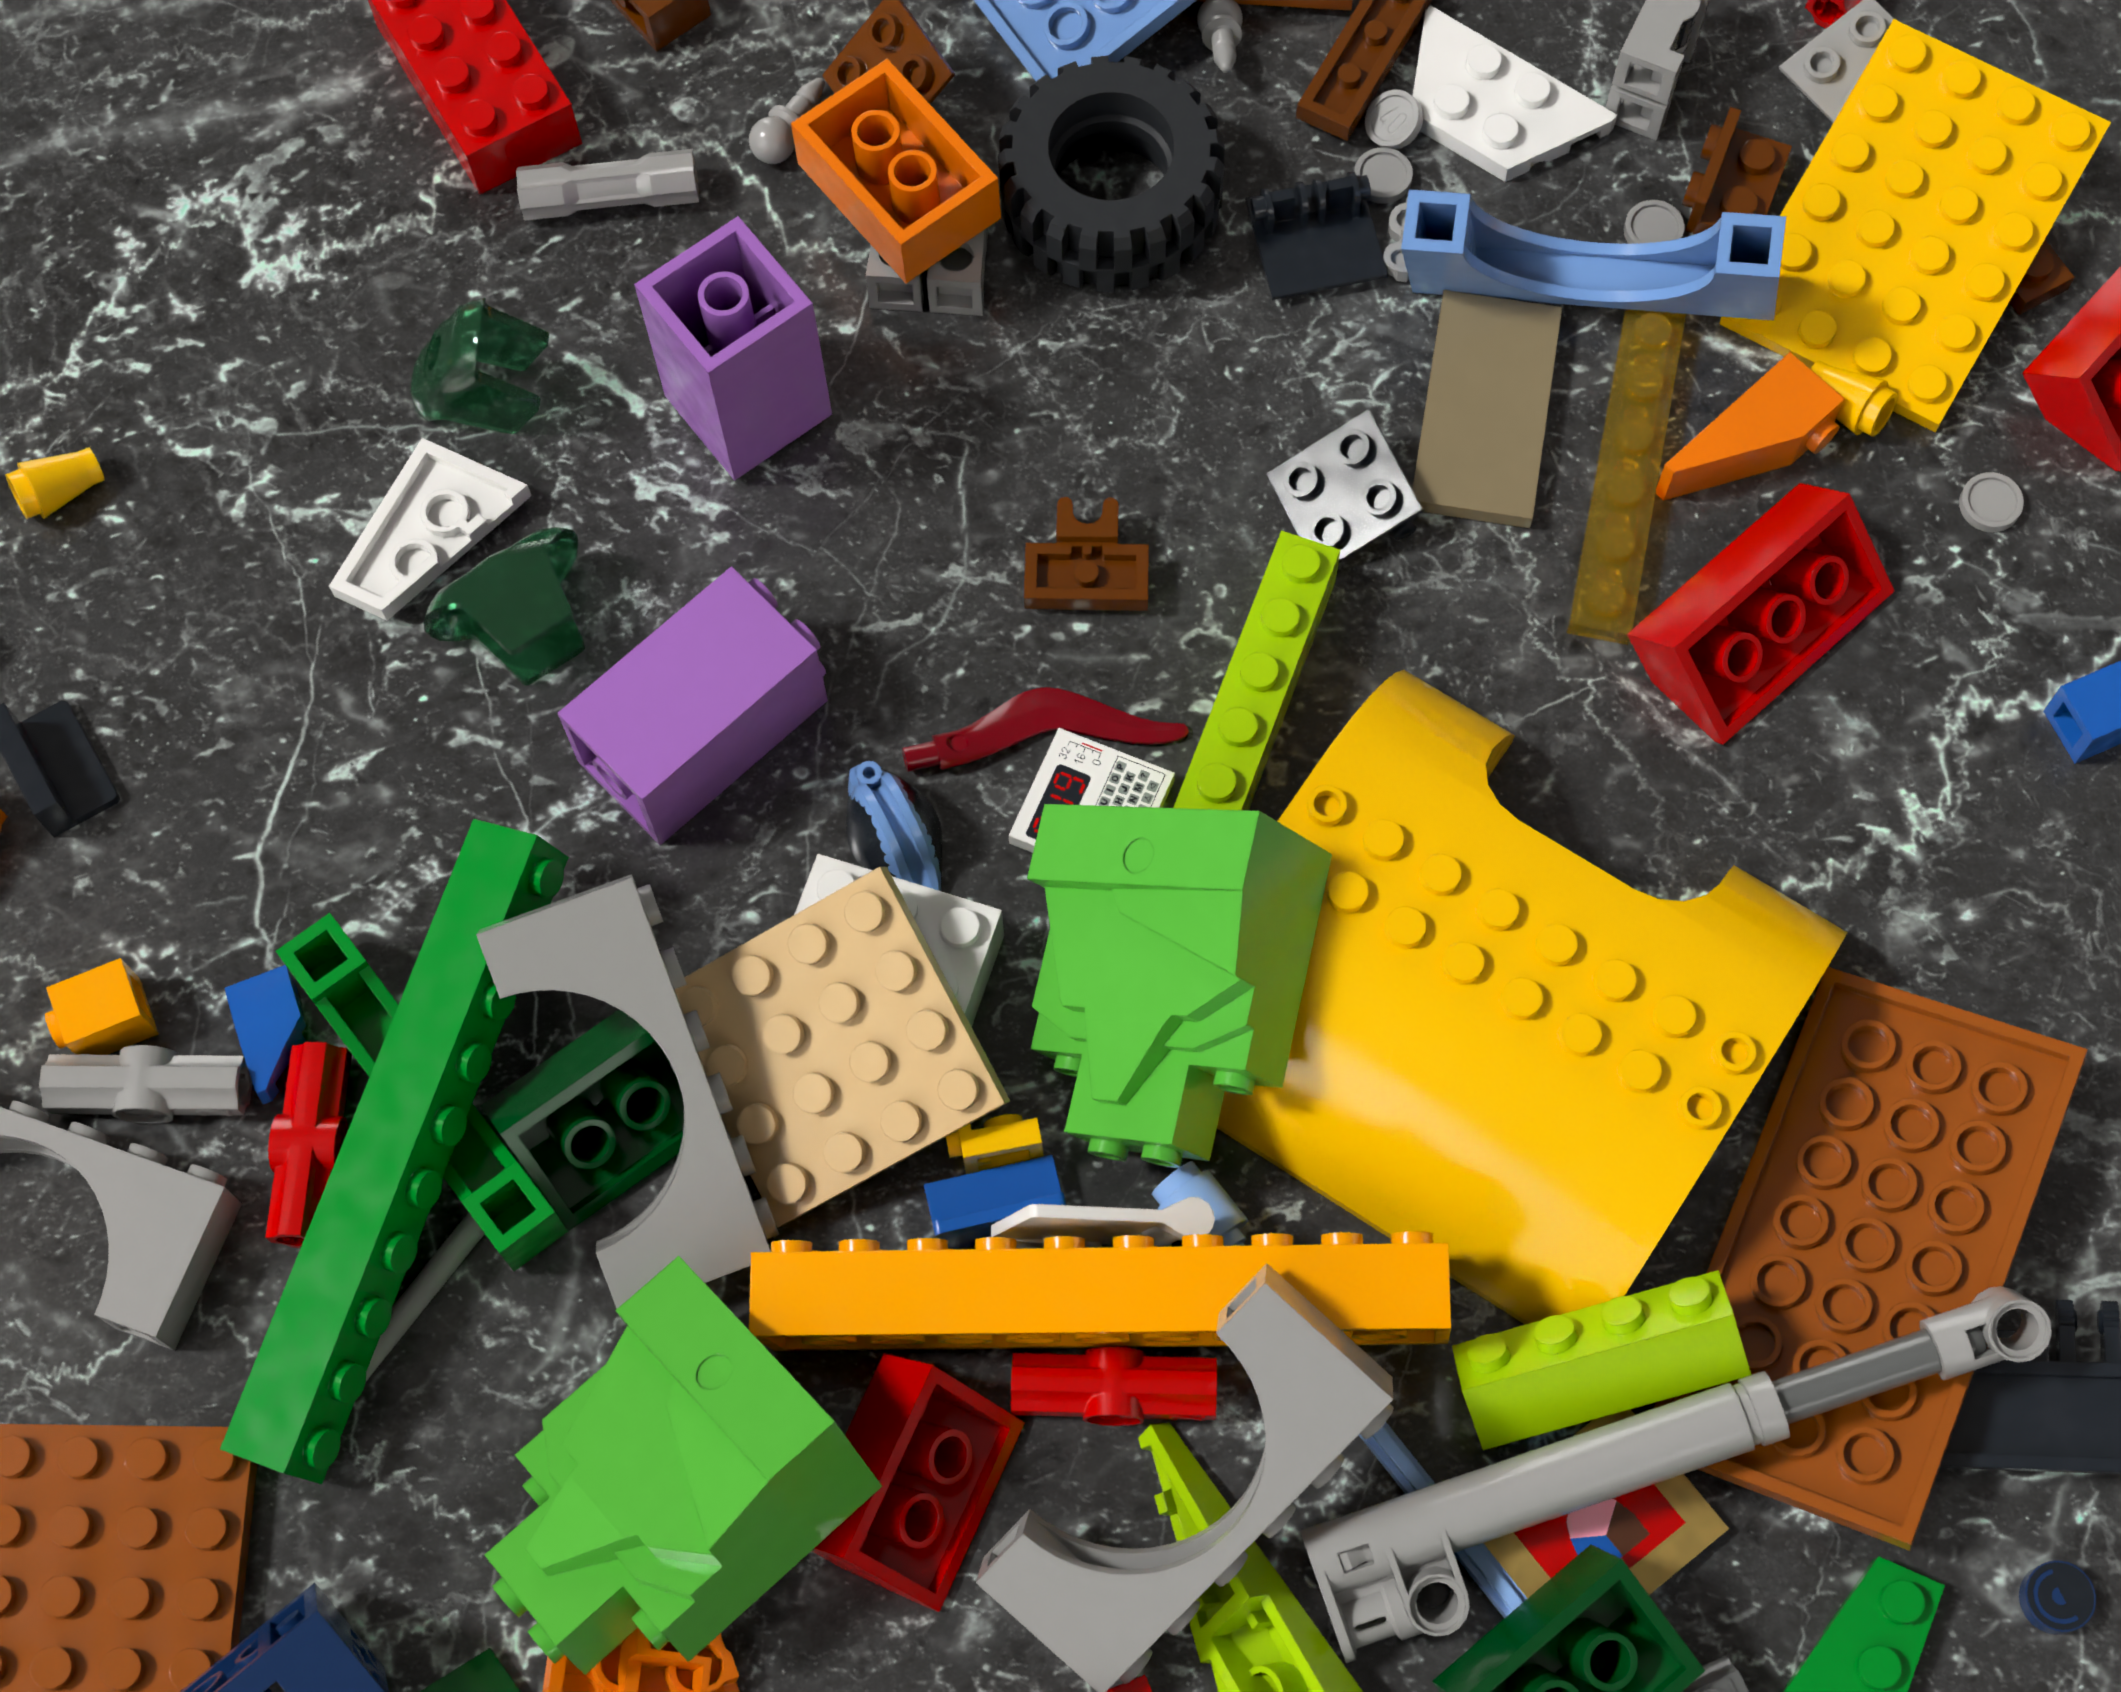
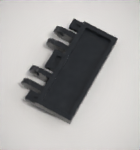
[1940,1300,2121,1474]

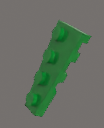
[1783,1556,1945,1692]

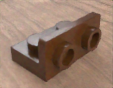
[1682,106,1792,234]

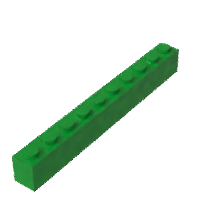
[220,819,569,1485]

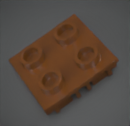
[822,0,956,104]

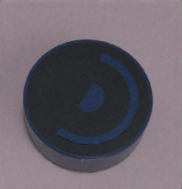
[2019,1561,2096,1635]

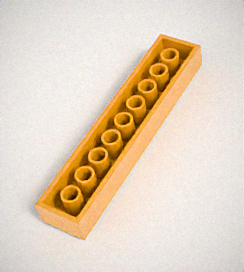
[749,1231,1451,1351]

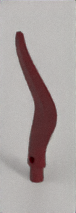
[902,687,1189,772]

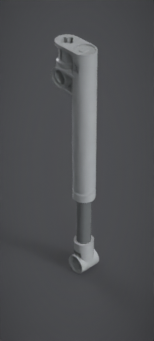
[1300,1286,2052,1663]

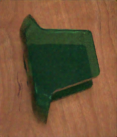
[410,298,549,434]
[423,527,585,685]

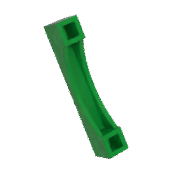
[275,913,568,1272]

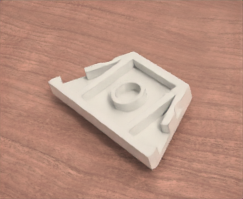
[1413,5,1617,182]

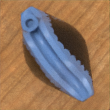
[846,761,942,891]

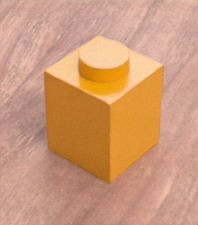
[45,958,159,1055]

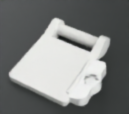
[991,1197,1215,1249]

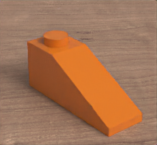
[1655,352,1845,501]

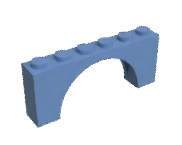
[1401,189,1786,321]

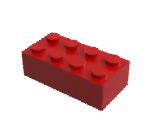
[368,0,583,195]

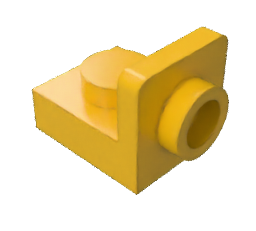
[946,1114,1043,1174]

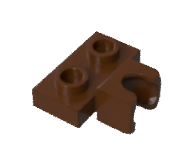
[1024,497,1149,611]

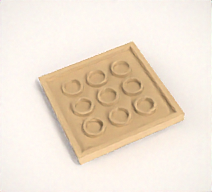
[675,867,1011,1227]

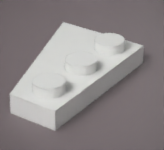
[329,438,531,621]

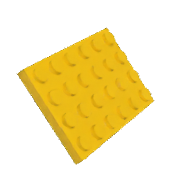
[1720,19,2111,433]

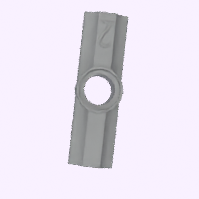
[39,1045,252,1124]

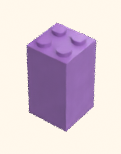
[634,216,832,481]
[558,566,828,845]

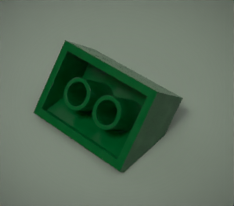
[480,1010,684,1231]
[1432,1544,1705,1692]

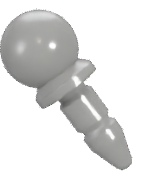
[1197,0,1243,73]
[749,78,825,164]

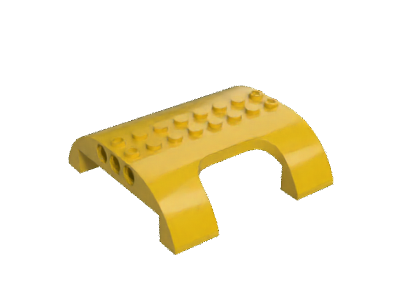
[1217,670,1847,1325]

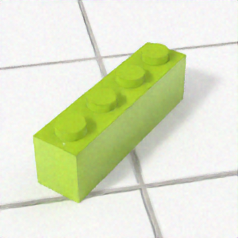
[1452,1270,1751,1450]

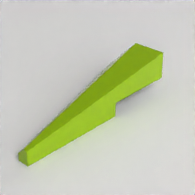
[1138,1423,1363,1692]

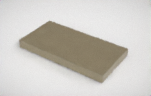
[1412,290,1562,528]

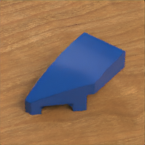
[225,965,306,1104]

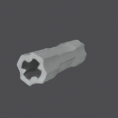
[516,149,700,221]

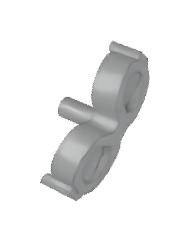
[1383,196,1409,282]

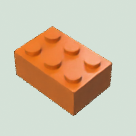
[791,59,1001,284]

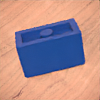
[924,1155,1067,1250]

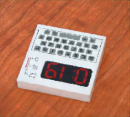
[1009,728,1175,853]

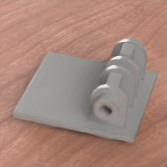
[1779,0,1894,123]

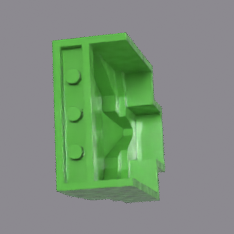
[1027,804,1332,1168]
[485,1256,882,1675]

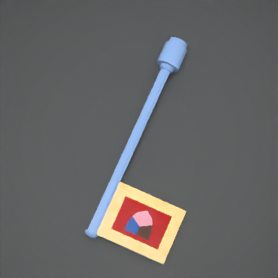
[1152,1161,1729,1618]

